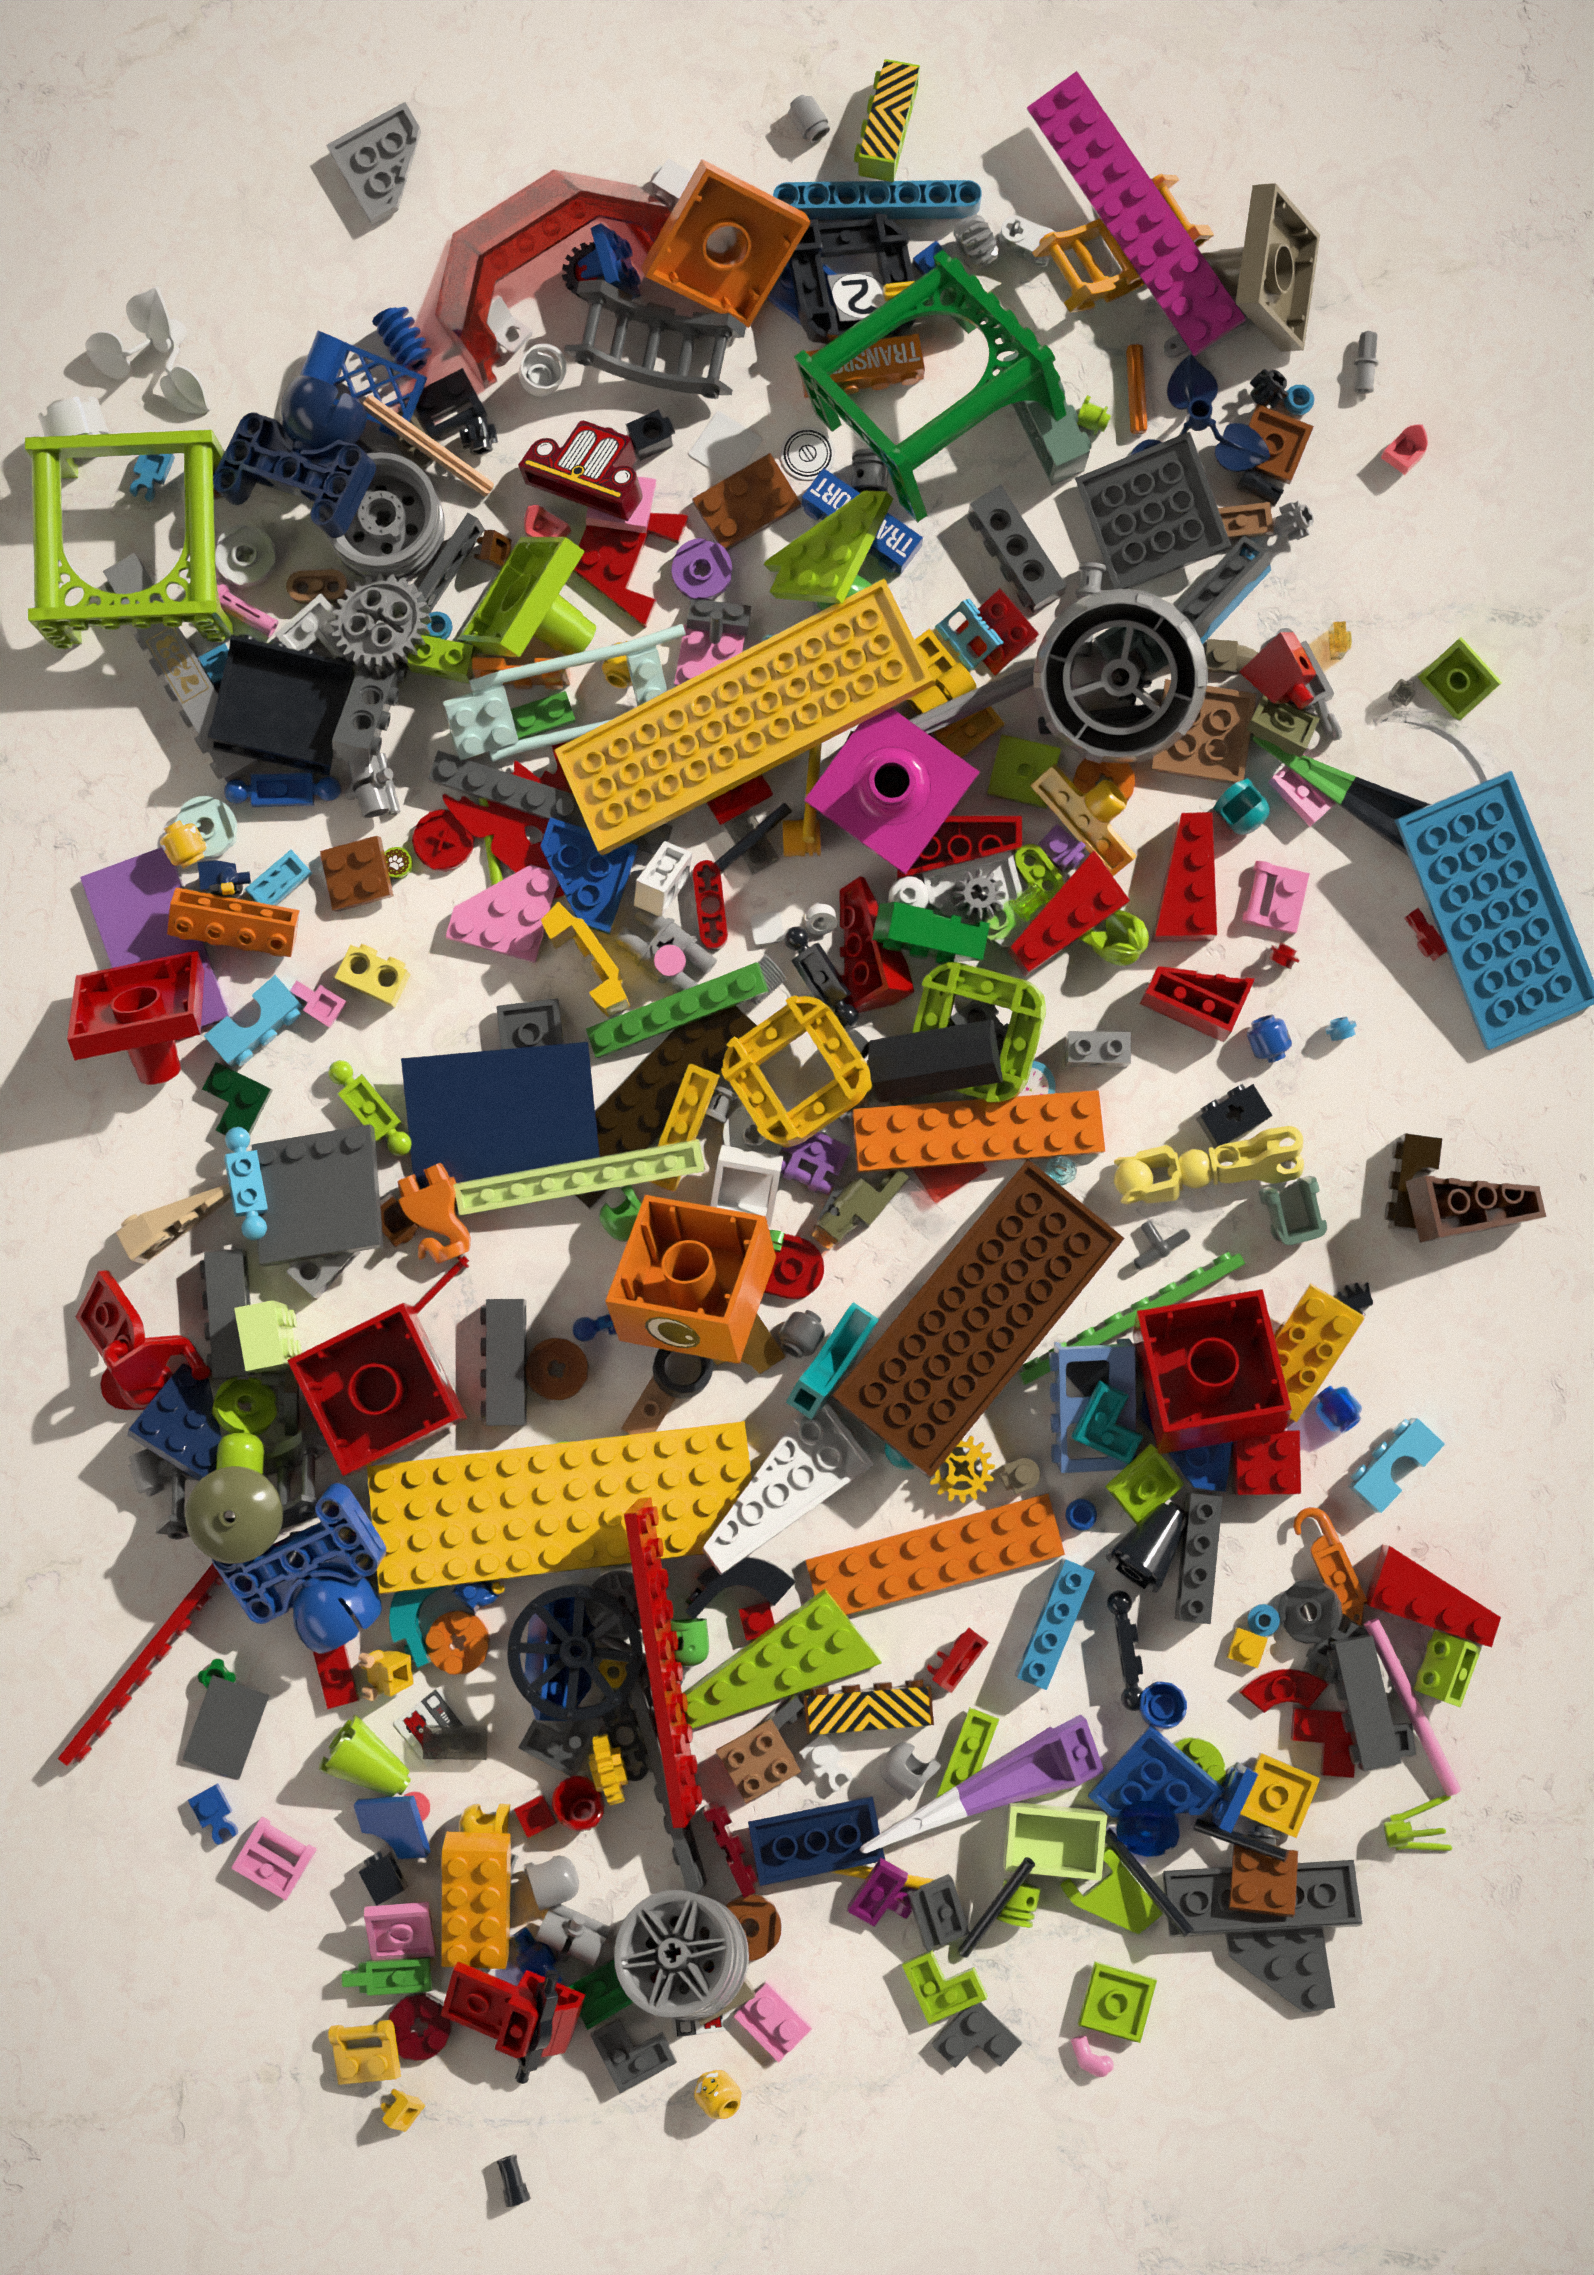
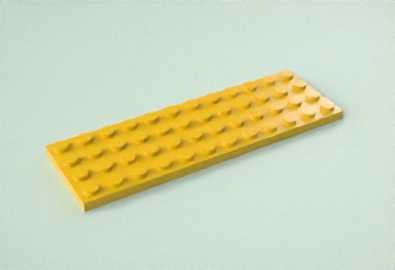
[555,579,936,856]
[367,1421,752,1594]

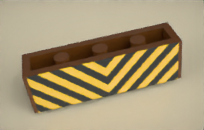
[804,1679,934,1735]

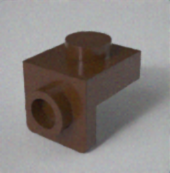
[380,1193,419,1247]

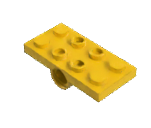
[906,628,1005,759]
[1274,1283,1365,1422]

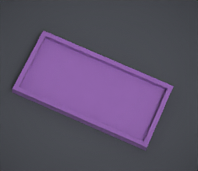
[80,847,231,1029]

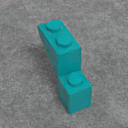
[786,1302,879,1420]

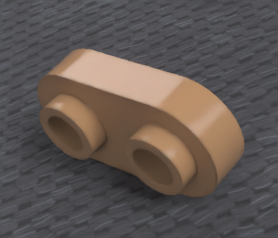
[286,569,349,604]

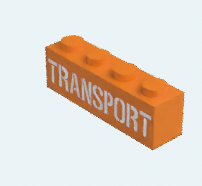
[801,333,925,398]

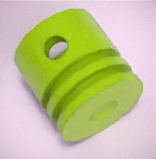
[996,1879,1041,1928]

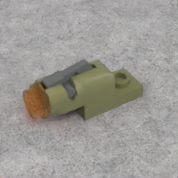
[811,1169,909,1251]

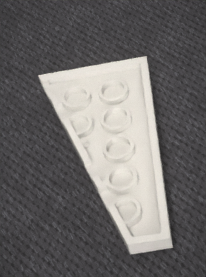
[702,1402,874,1575]

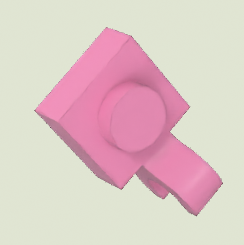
[290,980,347,1028]

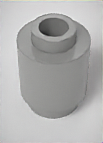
[788,95,830,143]
[128,1449,169,1497]

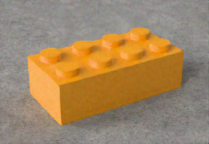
[442,1831,511,1969]

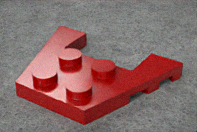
[573,513,688,627]

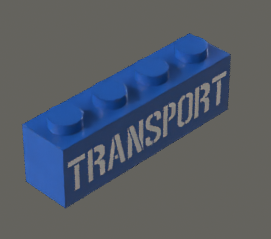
[802,468,923,575]

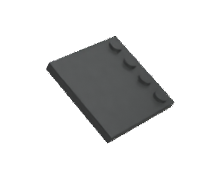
[1075,432,1232,589]
[251,1124,383,1267]

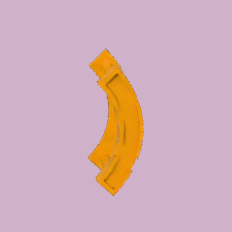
[1032,174,1214,313]

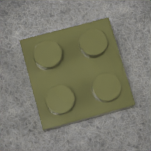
[1246,695,1320,758]

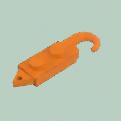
[1293,1507,1367,1626]

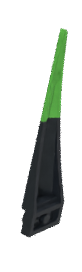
[1253,736,1430,857]

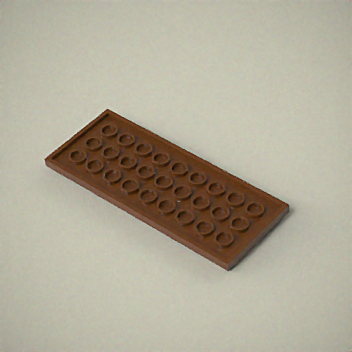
[831,1159,1125,1479]

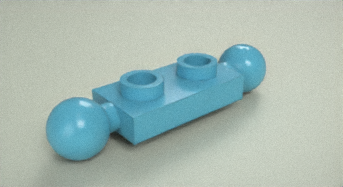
[224,1127,268,1241]

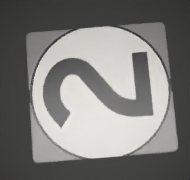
[827,271,887,321]

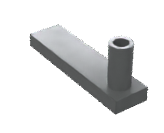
[402,513,485,616]

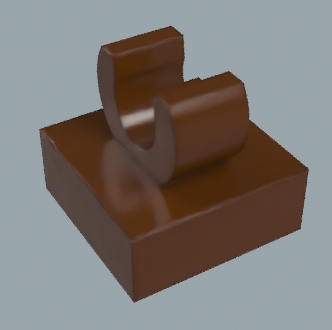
[474,530,512,570]

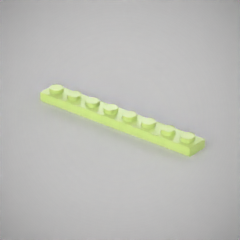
[453,1139,705,1216]

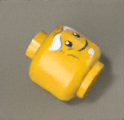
[160,820,207,869]
[694,2070,742,2120]

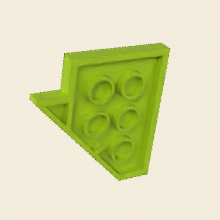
[763,491,894,604]

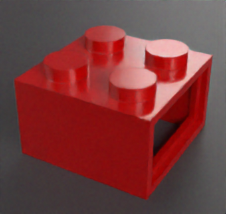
[1231,1430,1301,1495]

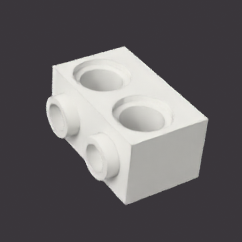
[634,841,692,917]

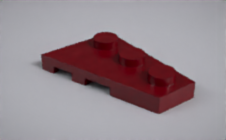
[703,1800,759,1898]

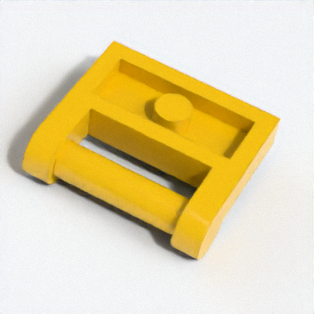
[328,2020,401,2085]

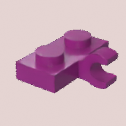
[847,1857,912,1927]

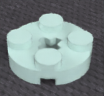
[174,796,238,859]

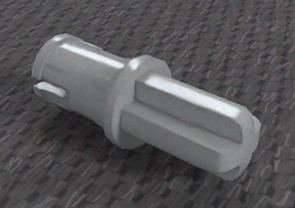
[1354,330,1379,394]

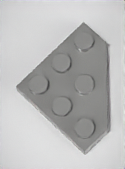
[326,102,421,225]

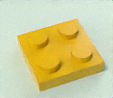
[1240,1752,1320,1838]

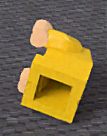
[358,1650,414,1701]

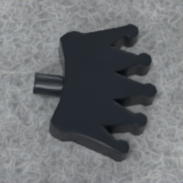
[1337,1282,1373,1316]

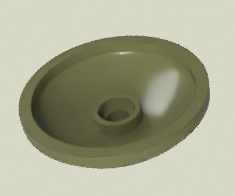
[185,1466,283,1564]

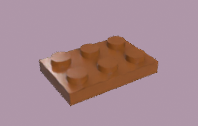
[692,453,802,551]

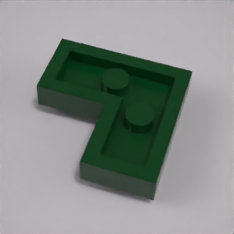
[202,1062,273,1136]

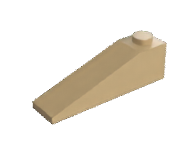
[116,1184,231,1264]

